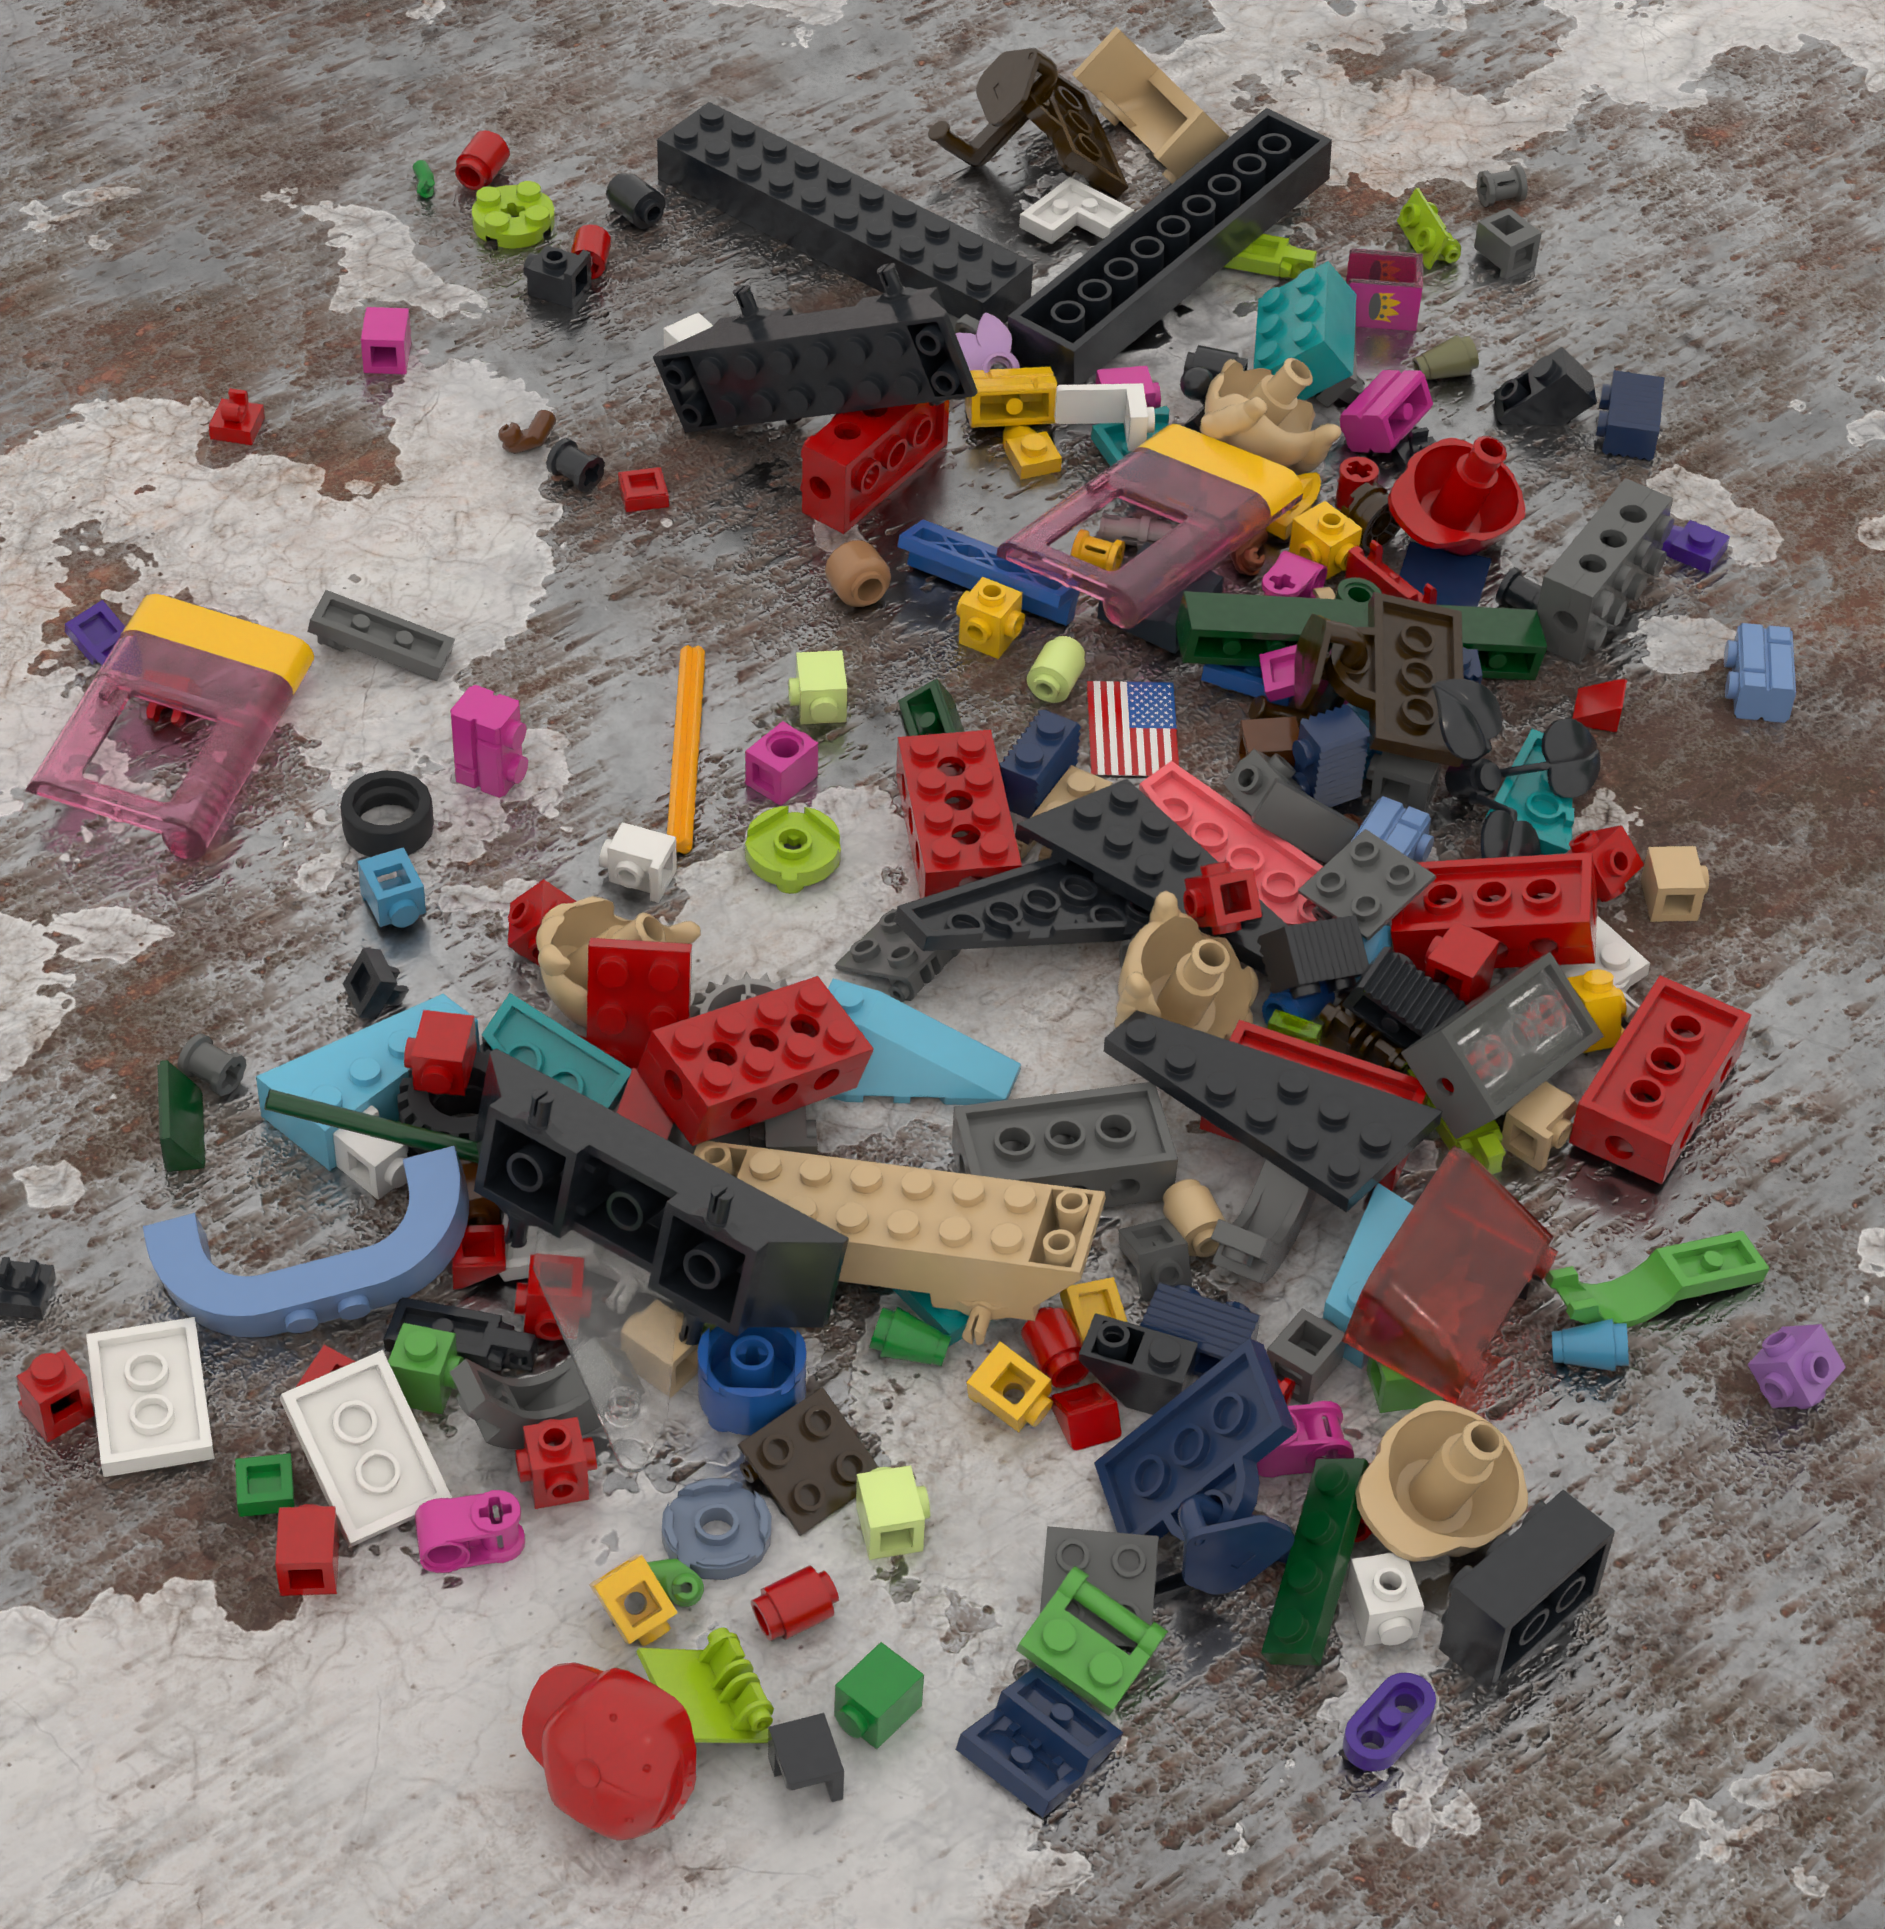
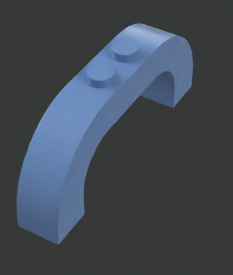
[143,1146,469,1338]

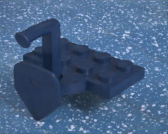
[1094,1338,1297,1594]

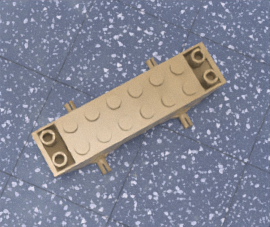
[694,1141,1106,1345]

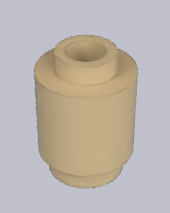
[1163,1179,1226,1257]

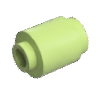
[1026,636,1085,703]

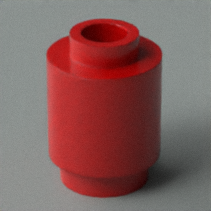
[455,130,510,190]
[1021,1307,1089,1388]
[751,1565,839,1641]

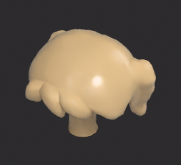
[1200,358,1341,475]
[1114,891,1259,1040]
[536,896,701,1031]

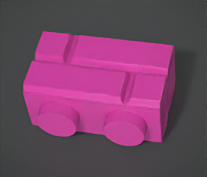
[1339,370,1433,453]
[450,685,528,798]

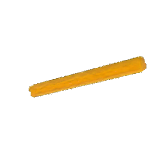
[667,645,705,854]

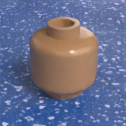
[825,540,891,607]

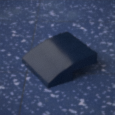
[955,1666,1124,1818]

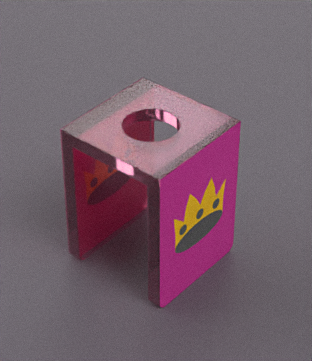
[1345,248,1423,331]

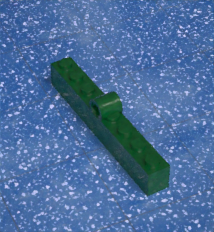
[1175,578,1547,680]

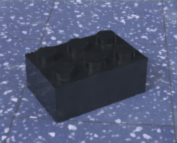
[1439,1490,1615,1691]

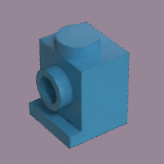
[357,847,426,928]

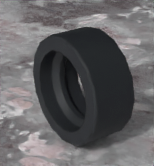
[340,770,434,857]

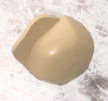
[1355,1400,1528,1562]

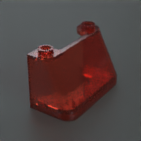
[1342,1146,1559,1405]

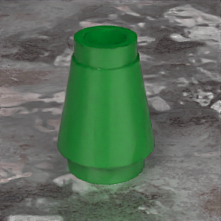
[869,1307,952,1366]

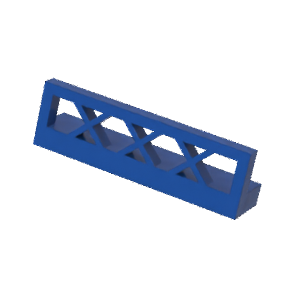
[897,519,1082,626]

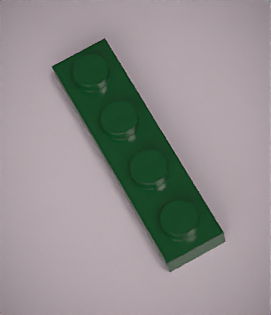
[1261,1458,1370,1666]

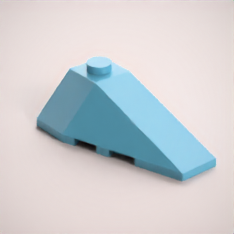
[828,978,1021,1105]

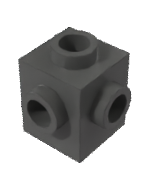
[1223,749,1306,816]

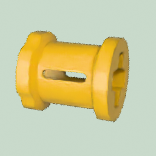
[1070,529,1125,579]

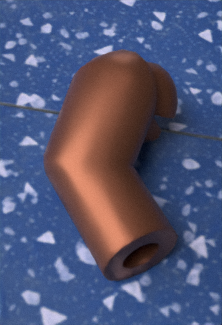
[1229,524,1268,576]

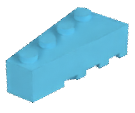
[256,994,480,1171]

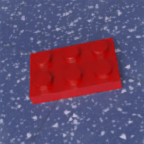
[586,938,692,1069]

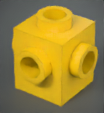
[1289,501,1362,580]
[956,577,1025,659]

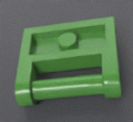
[1016,1566,1168,1716]

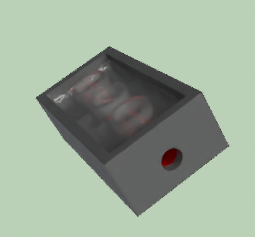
[1401,952,1604,1139]

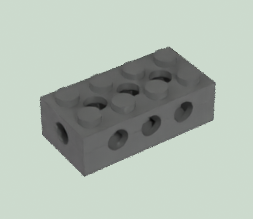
[1537,478,1674,664]
[951,1082,1178,1208]

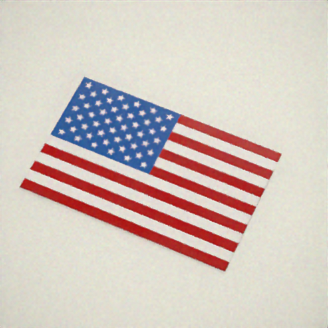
[1087,681,1179,776]

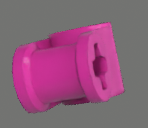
[1261,550,1328,598]
[1257,1401,1354,1478]
[415,1490,526,1573]

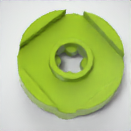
[472,181,555,249]
[745,806,841,894]

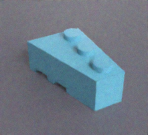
[1323,1183,1462,1369]

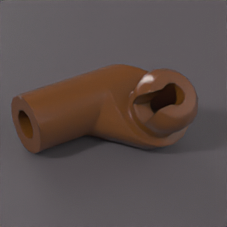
[498,410,556,454]

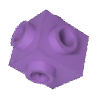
[1748,1324,1846,1409]

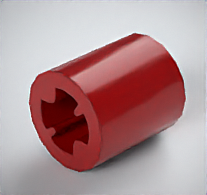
[570,224,611,280]
[1335,456,1379,510]

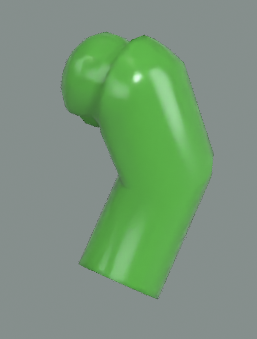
[632,1559,704,1607]

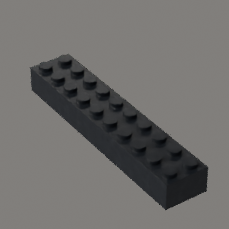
[657,102,1033,324]
[1008,108,1332,385]

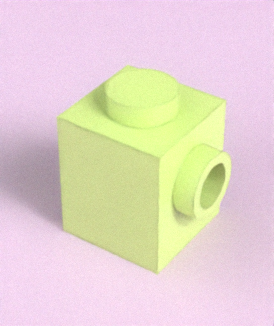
[788,650,847,725]
[856,1465,930,1560]

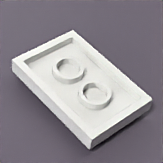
[86,1317,215,1477]
[280,1350,452,1548]

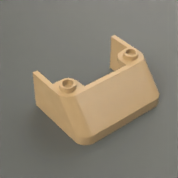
[1072,27,1230,184]

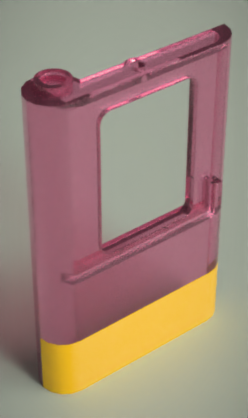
[996,424,1303,629]
[26,594,315,859]

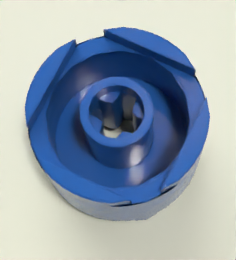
[697,1326,807,1436]

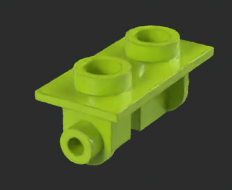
[1396,188,1461,270]

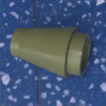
[1412,335,1479,380]

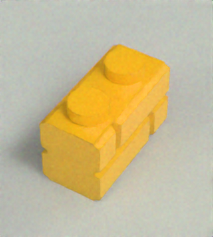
[965,367,1057,428]

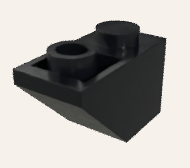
[1493,347,1597,426]
[1078,1313,1198,1415]

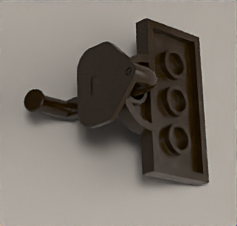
[928,48,1129,198]
[1248,592,1464,768]

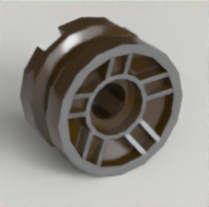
[1340,481,1401,553]

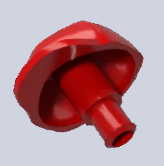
[1388,436,1526,556]
[522,1662,697,1841]

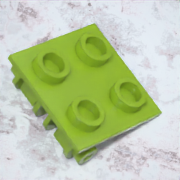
[636,1627,774,1743]

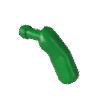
[412,160,435,198]

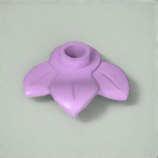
[955,313,1020,373]

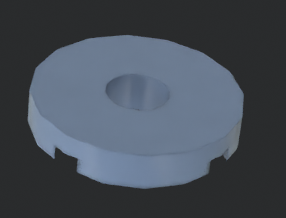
[662,1478,772,1580]

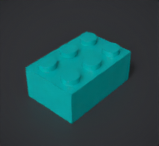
[1253,261,1357,400]

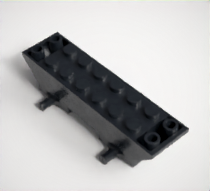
[653,263,978,433]
[473,1048,849,1346]

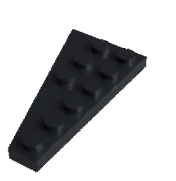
[1015,779,1288,976]
[894,857,1202,951]
[1103,1010,1442,1213]

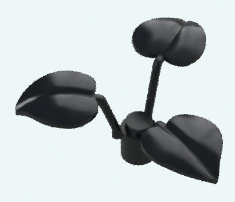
[1431,679,1601,858]

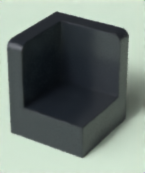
[768,1713,844,1802]

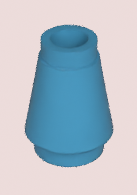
[1552,1318,1629,1372]

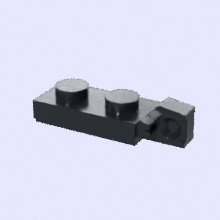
[383,1297,538,1371]

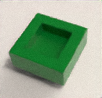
[235,1453,295,1517]

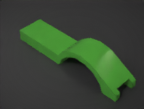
[1545,1231,1770,1328]

